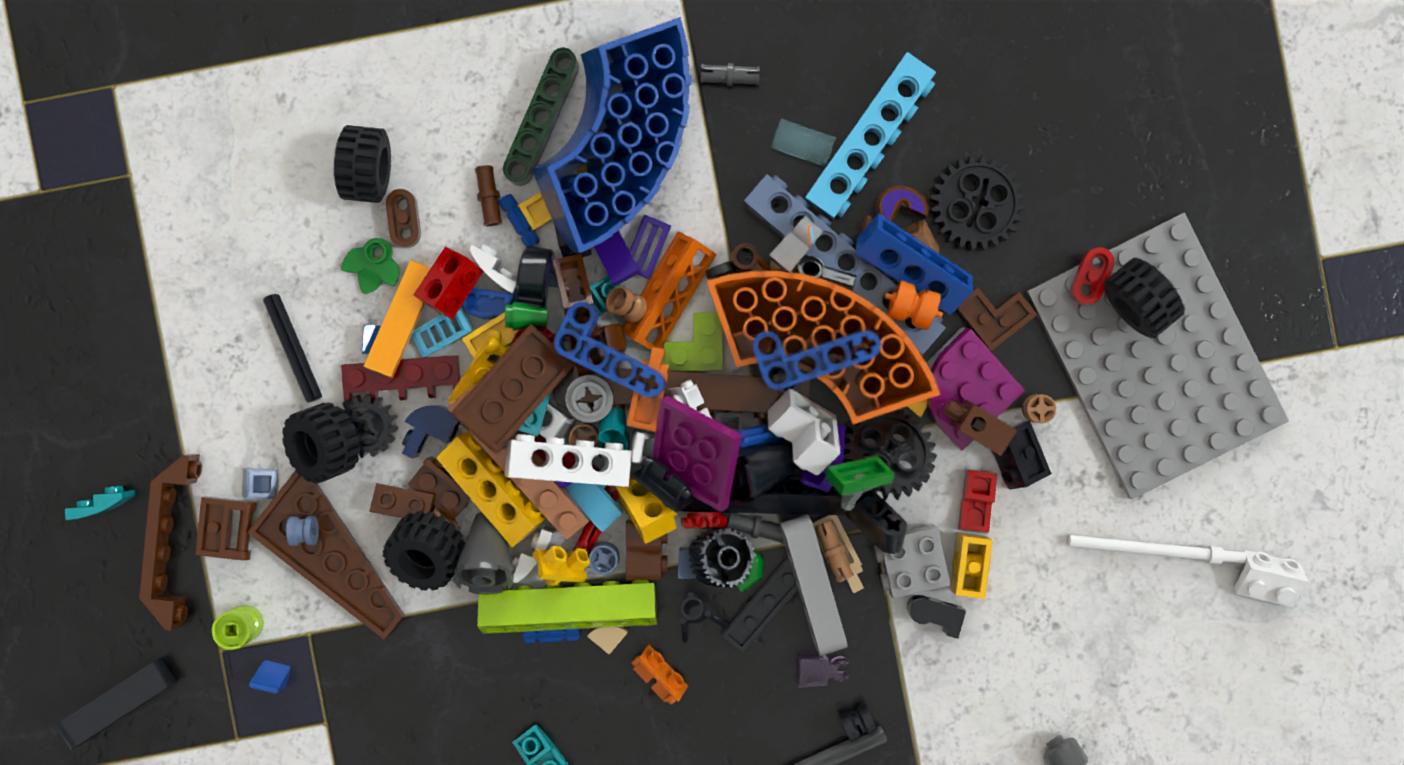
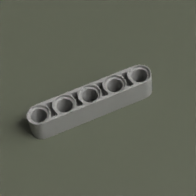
[779,514,848,657]

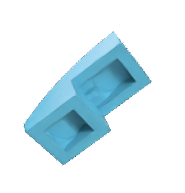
[566,482,624,532]

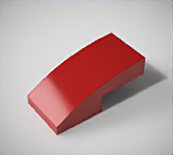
[958,469,997,534]

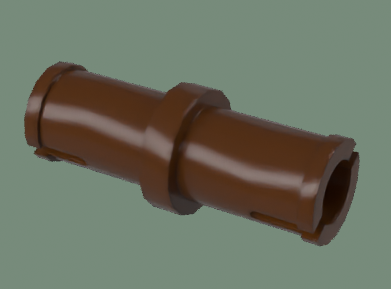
[475,165,502,227]

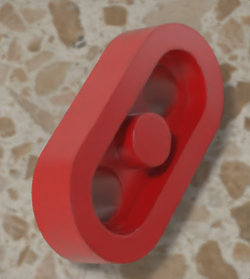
[1070,247,1115,305]

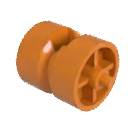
[884,280,943,331]

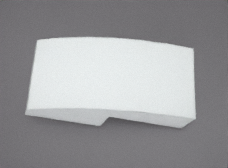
[469,244,517,295]
[512,526,556,583]

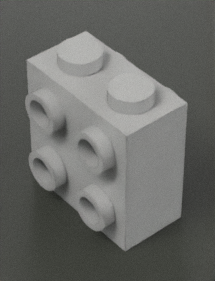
[874,524,951,598]

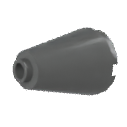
[453,512,514,595]

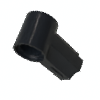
[797,256,857,291]

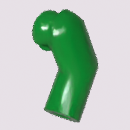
[737,550,764,593]

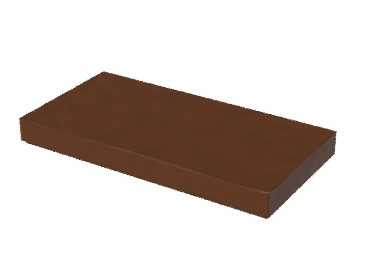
[450,324,575,454]

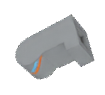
[768,216,823,272]

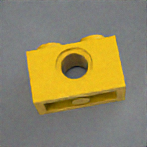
[949,532,993,599]

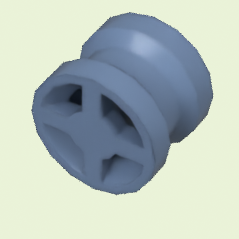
[286,516,319,546]

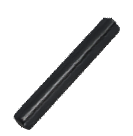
[263,294,322,403]

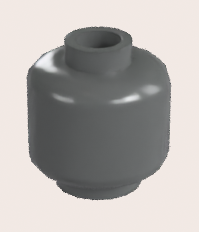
[1043,735,1088,765]

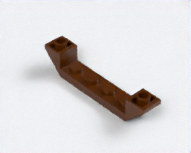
[139,454,202,631]

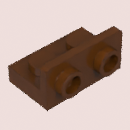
[408,456,471,520]

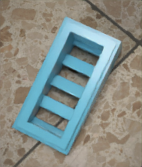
[412,306,475,358]

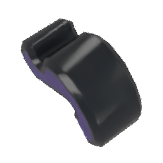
[516,246,555,308]

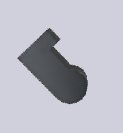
[907,595,966,639]

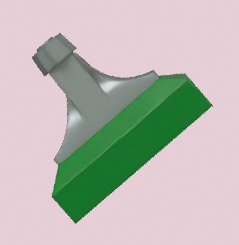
[825,456,895,510]

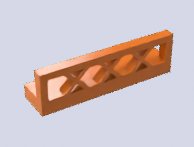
[622,231,717,350]

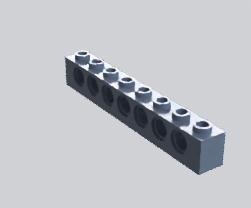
[743,174,946,355]

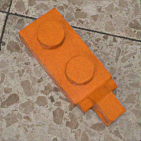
[627,346,669,432]

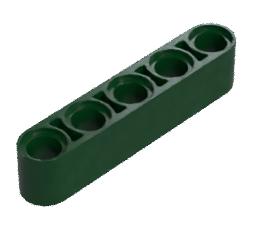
[503,47,579,186]

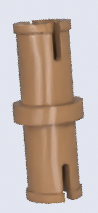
[814,520,854,582]

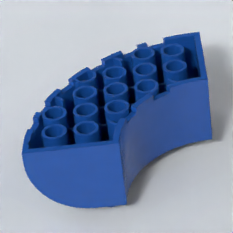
[532,17,691,253]

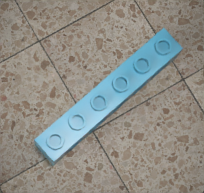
[805,52,936,221]

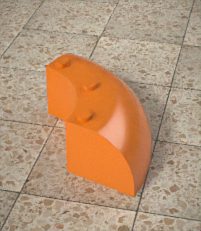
[707,271,941,424]

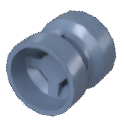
[589,542,620,575]

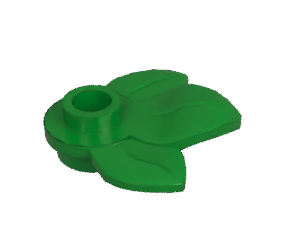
[341,238,400,294]

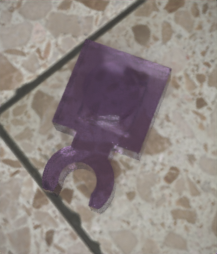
[797,655,849,688]

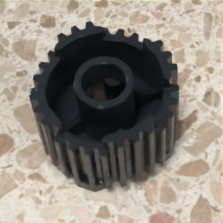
[689,528,756,588]

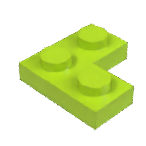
[664,312,723,371]

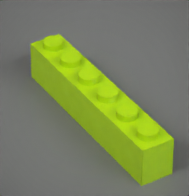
[477,580,657,634]

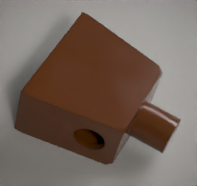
[942,398,1017,456]

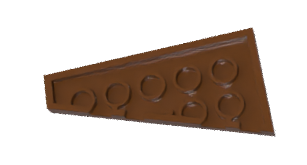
[247,470,405,640]

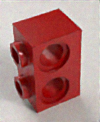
[413,246,484,319]

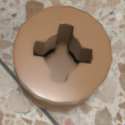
[1022,394,1056,424]

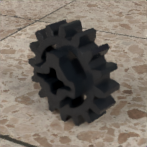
[341,394,399,458]

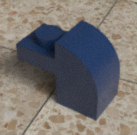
[402,405,460,459]

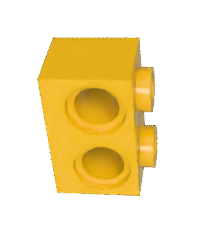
[615,477,678,544]

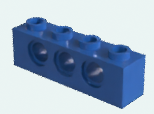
[856,213,973,315]

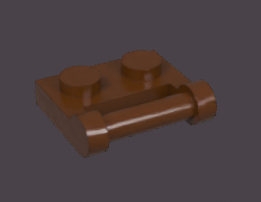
[195,496,257,560]

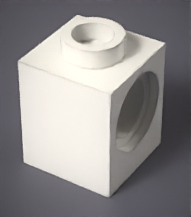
[539,401,576,439]

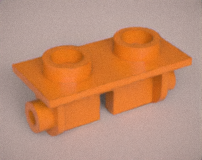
[631,644,688,705]

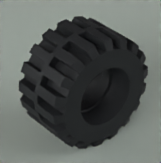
[334,125,391,203]
[1103,257,1185,339]
[282,403,360,484]
[382,511,465,591]

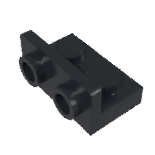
[991,420,1052,490]

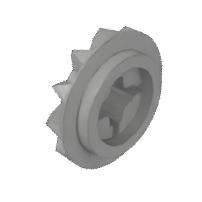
[565,375,613,423]

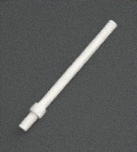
[1068,535,1246,564]

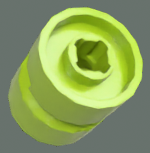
[211,604,264,650]

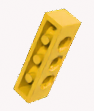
[436,431,547,547]

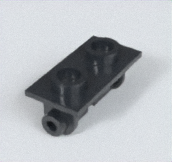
[631,456,694,513]

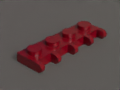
[341,355,461,402]

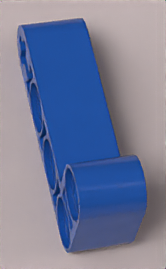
[554,302,666,397]
[753,330,881,390]

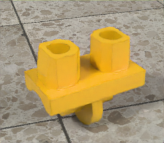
[532,546,590,586]

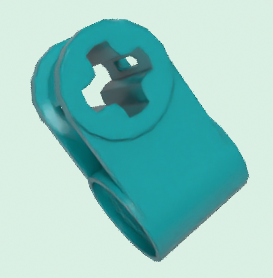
[598,406,629,458]

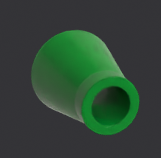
[505,301,548,331]

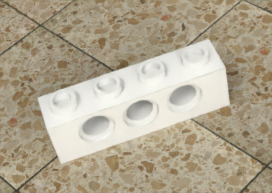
[505,435,632,487]

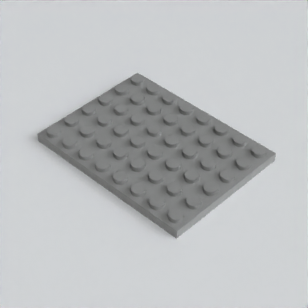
[1025,212,1289,499]

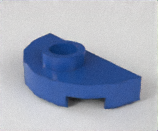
[462,288,516,320]

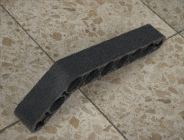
[678,475,907,554]

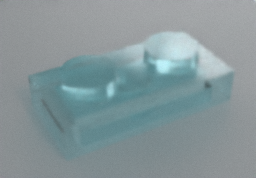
[771,119,836,167]

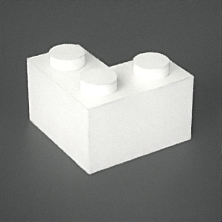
[768,388,840,476]

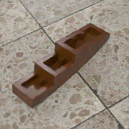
[553,254,605,377]

